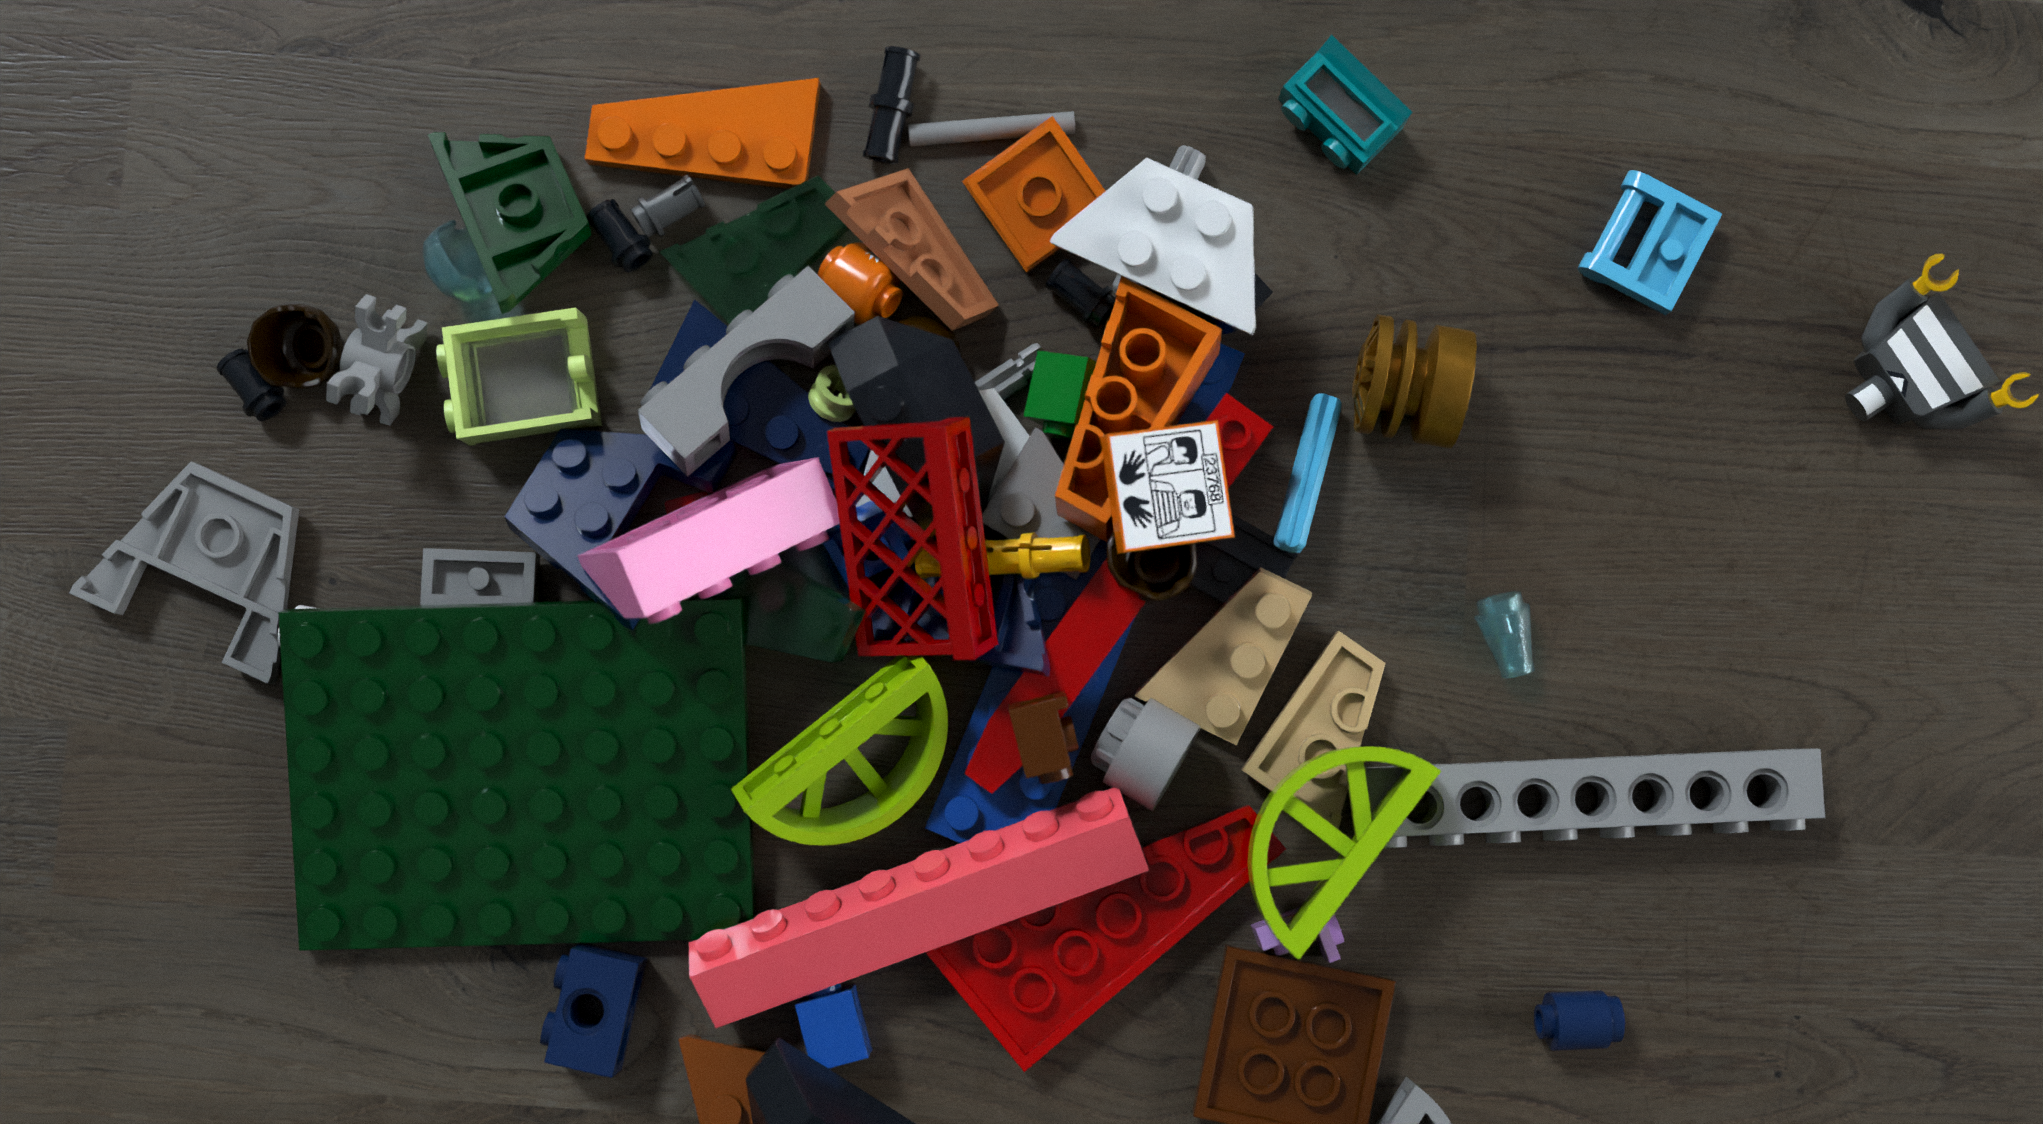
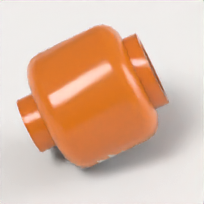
[818,242,903,325]

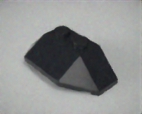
[827,316,1005,541]
[746,1037,916,1124]

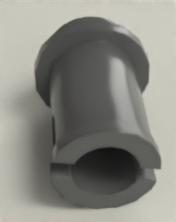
[630,175,706,238]

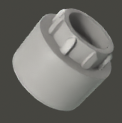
[1090,698,1201,811]

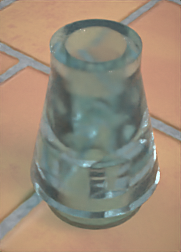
[1474,591,1535,678]

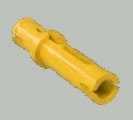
[915,533,1090,579]

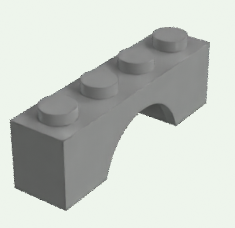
[638,266,855,476]

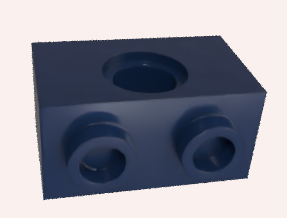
[540,943,648,1078]

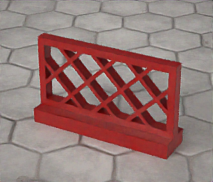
[827,416,998,660]

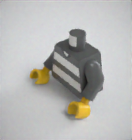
[1845,254,2039,429]

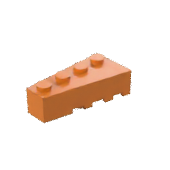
[1055,276,1222,542]

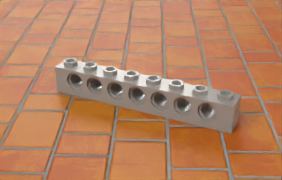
[1365,748,1825,848]

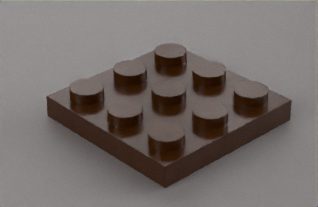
[1192,944,1396,1124]

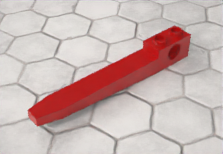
[964,393,1273,794]

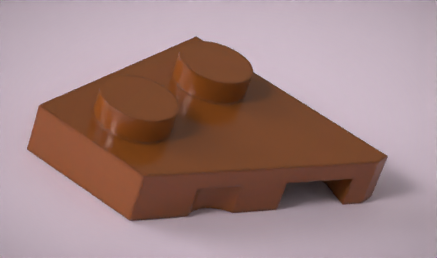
[678,1034,765,1124]

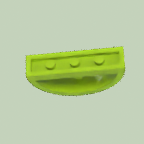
[731,655,948,846]
[1248,746,1441,959]

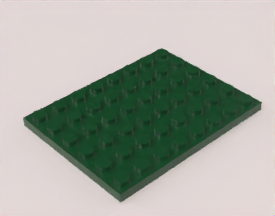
[278,597,756,951]

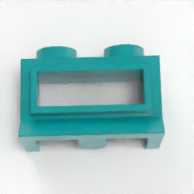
[1278,35,1413,175]

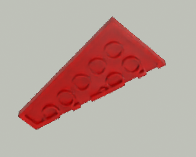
[925,805,1286,1072]

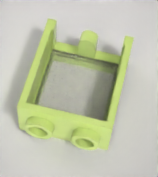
[436,307,602,446]

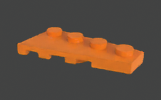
[585,78,821,191]

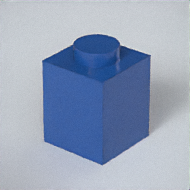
[795,983,872,1069]

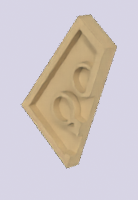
[1135,567,1312,745]
[1241,631,1386,829]

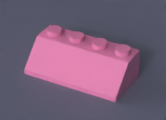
[577,457,840,624]

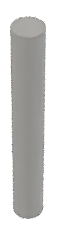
[909,111,1075,147]

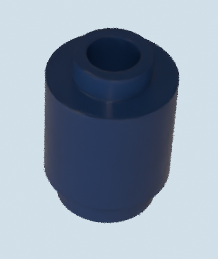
[1534,990,1625,1051]

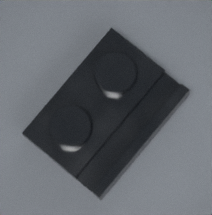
[1189,514,1299,604]

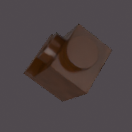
[1008,691,1079,784]

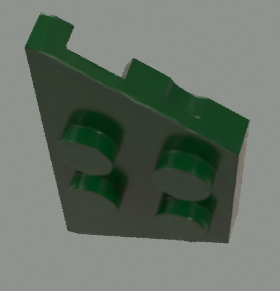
[428,132,592,314]

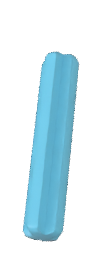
[1273,393,1342,553]

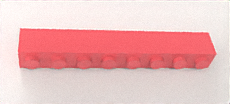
[689,787,1149,1028]

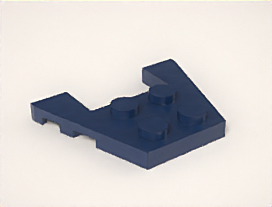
[504,429,737,630]

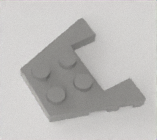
[69,461,299,684]

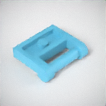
[1577,170,1722,315]

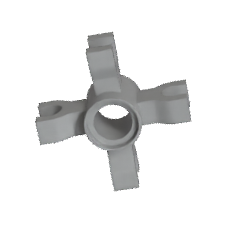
[326,294,428,426]

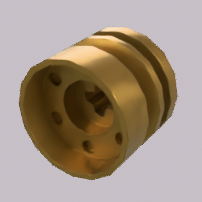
[1352,314,1477,449]

